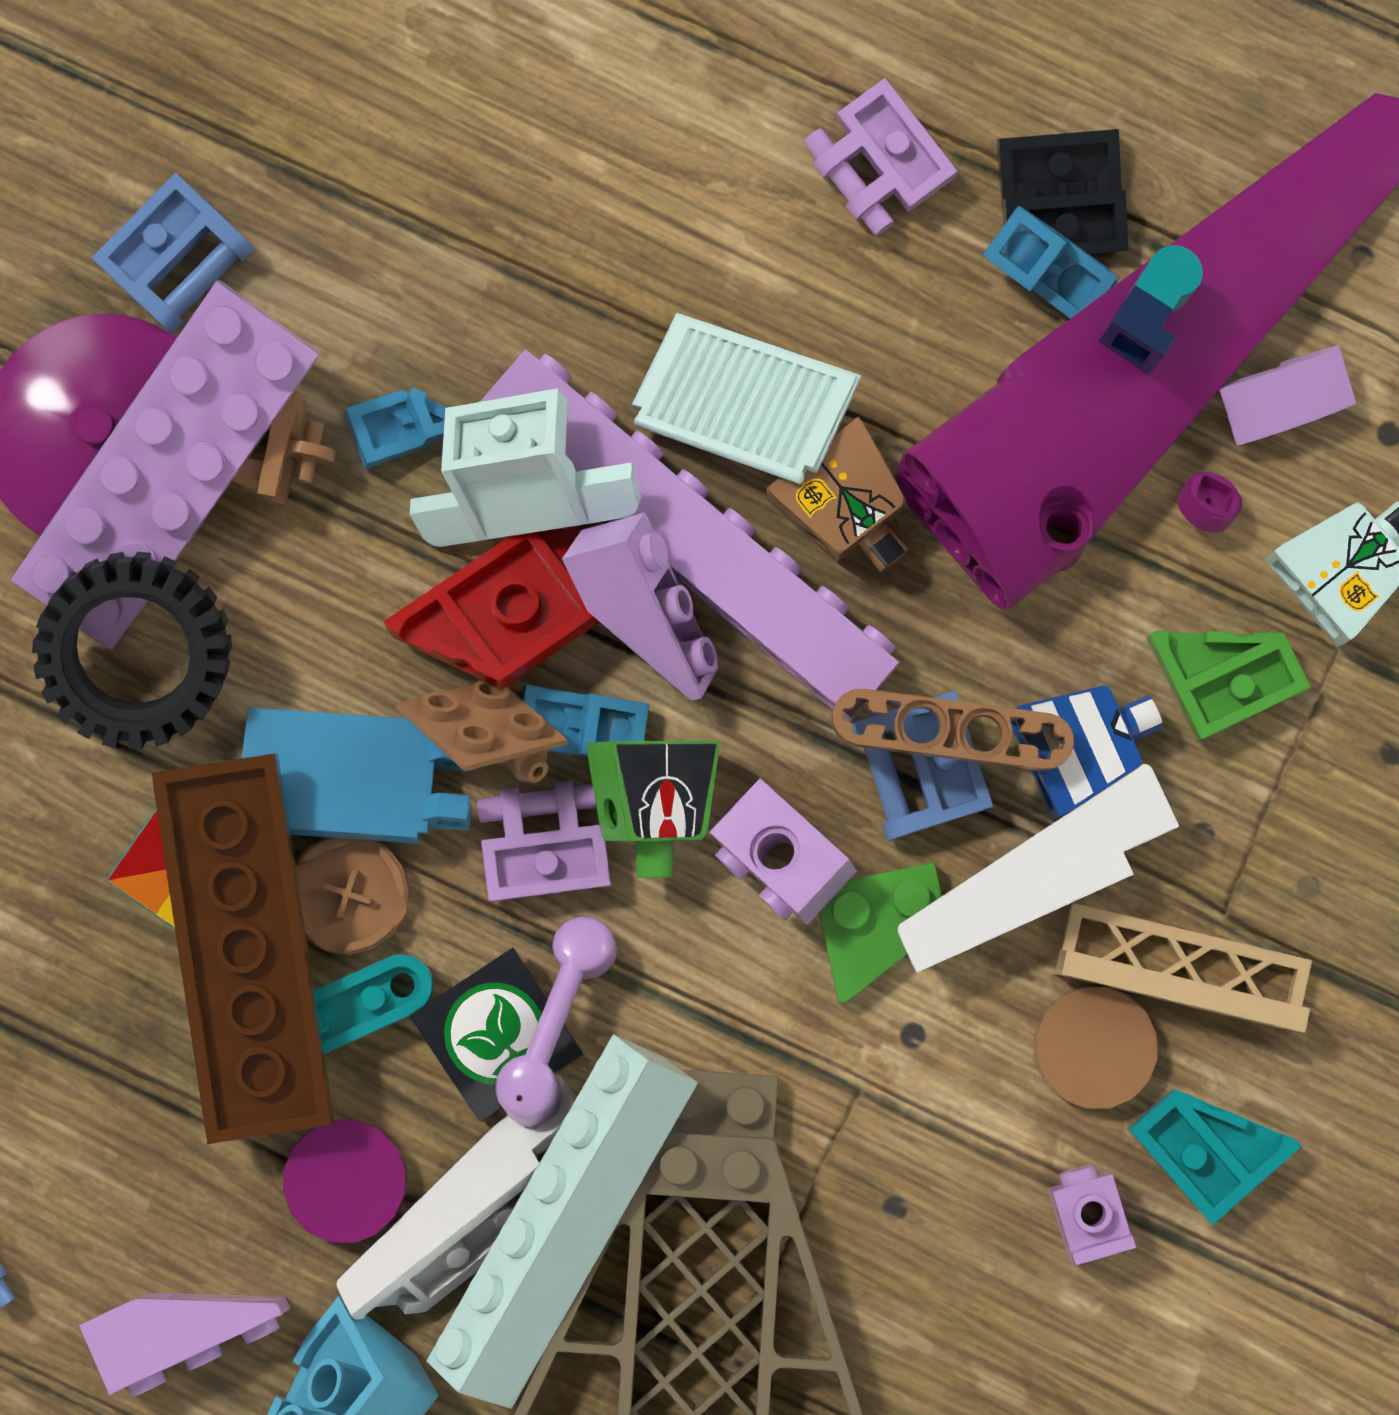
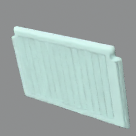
[632,313,862,484]

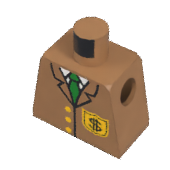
[766,417,909,573]

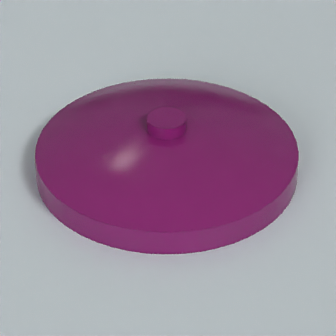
[0,314,177,536]

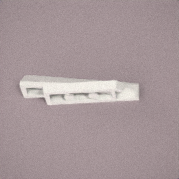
[897,764,1179,973]
[336,1073,576,1320]

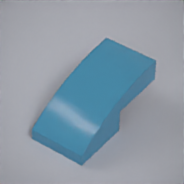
[982,206,1120,318]
[520,685,649,757]

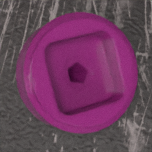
[1177,472,1242,533]

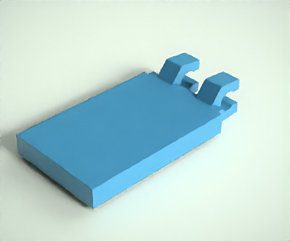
[242,707,476,844]

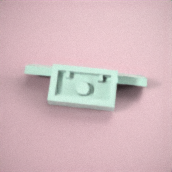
[410,388,641,547]

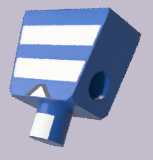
[1010,685,1163,820]

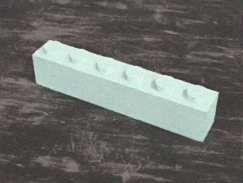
[426,1034,698,1409]

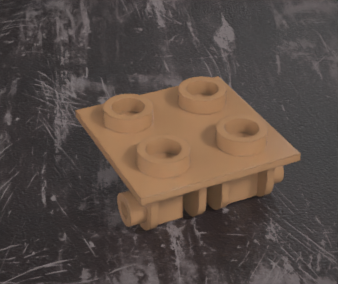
[396,680,568,783]

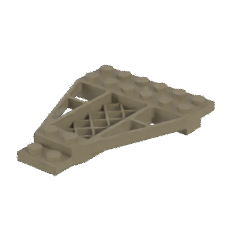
[514,1069,863,1415]

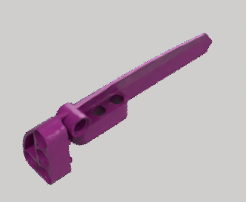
[895,93,1399,611]

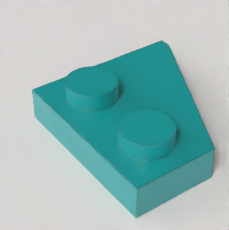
[1127,1089,1302,1225]

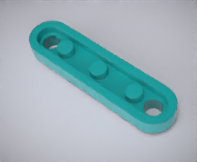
[314,954,434,1055]

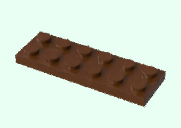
[151,753,334,1144]

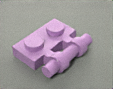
[803,78,958,236]
[477,780,611,902]

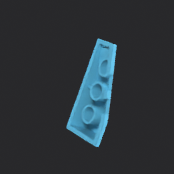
[267,1296,439,1415]

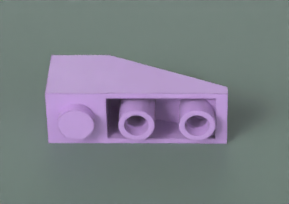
[562,512,719,701]
[79,1292,290,1397]

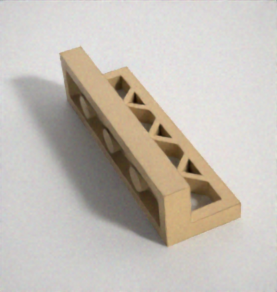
[1054,903,1312,1033]

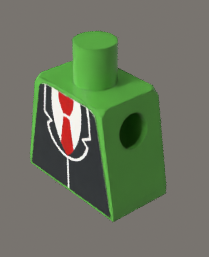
[587,741,719,878]

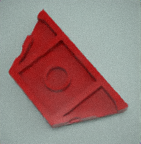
[383,524,600,690]

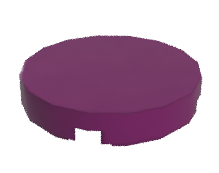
[283,1119,407,1243]

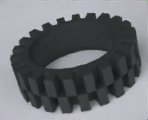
[32,551,232,749]

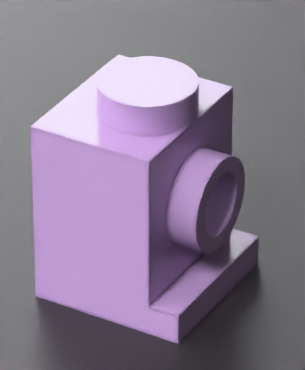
[1047,1164,1136,1265]

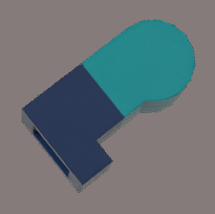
[1098,245,1203,375]

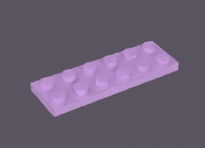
[11,280,321,651]

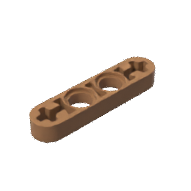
[831,689,1074,771]

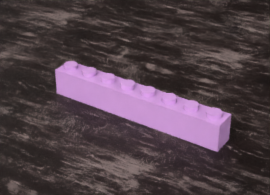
[480,349,899,722]

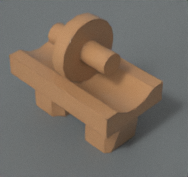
[232,390,336,507]

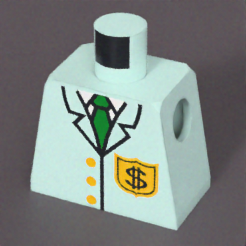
[1263,501,1399,648]

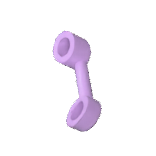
[495,916,617,1127]

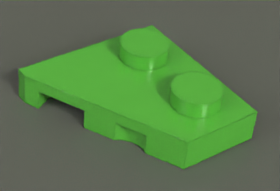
[1146,630,1311,742]
[819,863,942,1003]

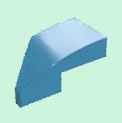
[343,387,447,470]

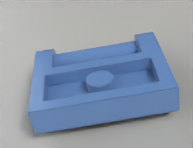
[91,172,255,335]
[852,690,993,841]

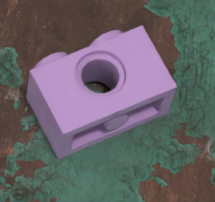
[710,779,857,925]

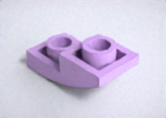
[1219,345,1356,446]

